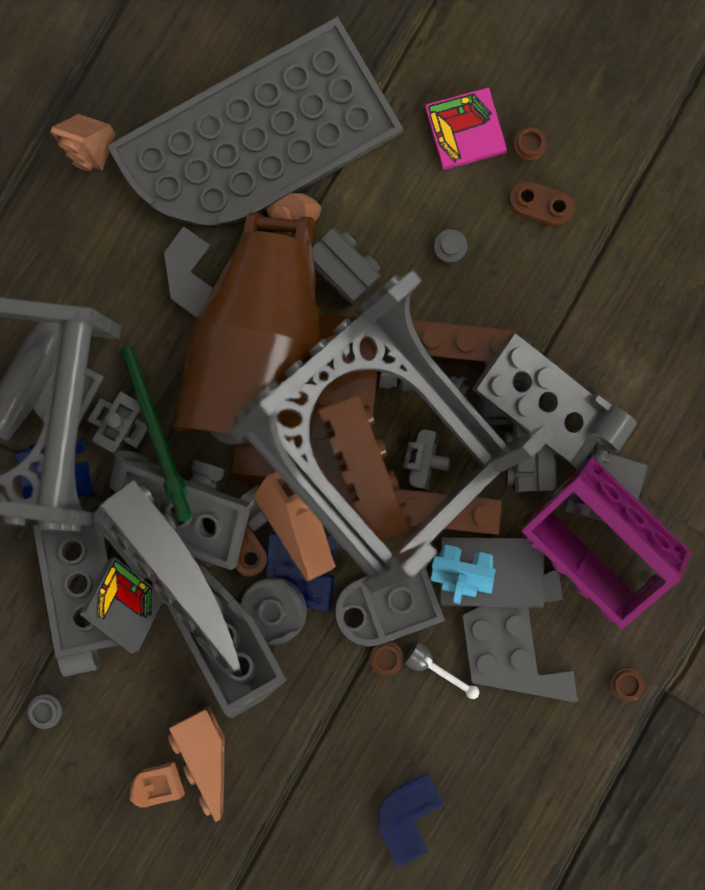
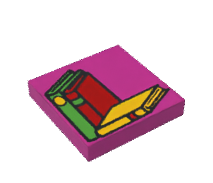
[425,88,507,170]

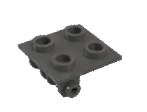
[565,448,648,523]

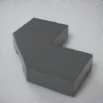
[164,226,213,318]

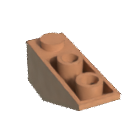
[51,114,116,171]
[253,472,335,581]
[168,706,225,822]

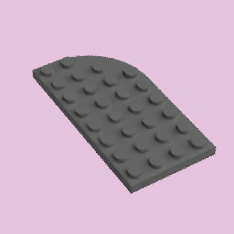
[107,16,403,226]

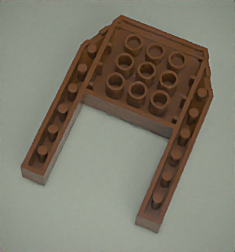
[232,315,519,535]

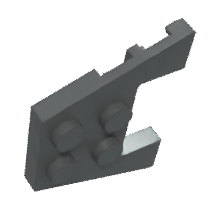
[462,569,578,702]

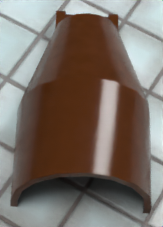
[173,212,322,448]

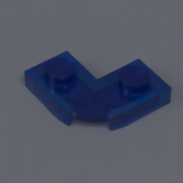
[266,532,335,611]
[379,772,444,868]

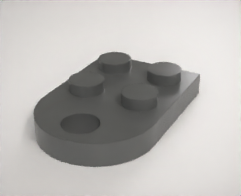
[336,566,445,646]

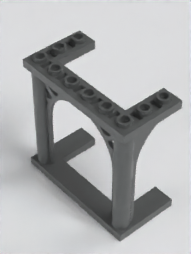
[229,270,554,593]
[0,298,121,532]

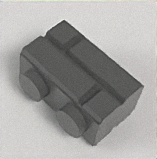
[312,228,381,308]
[505,424,557,493]

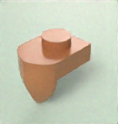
[267,193,322,236]
[129,762,185,808]

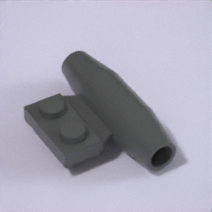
[0,321,105,441]

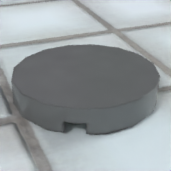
[240,576,307,645]

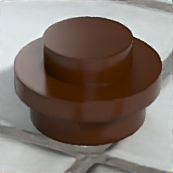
[513,127,547,161]
[370,642,404,676]
[609,667,644,702]

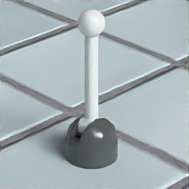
[403,641,479,699]

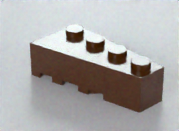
[319,395,412,541]

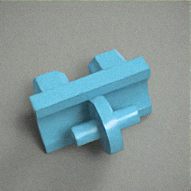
[431,545,496,604]

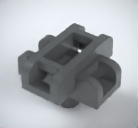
[88,391,148,454]
[403,430,451,490]

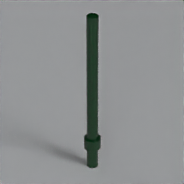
[121,347,192,521]

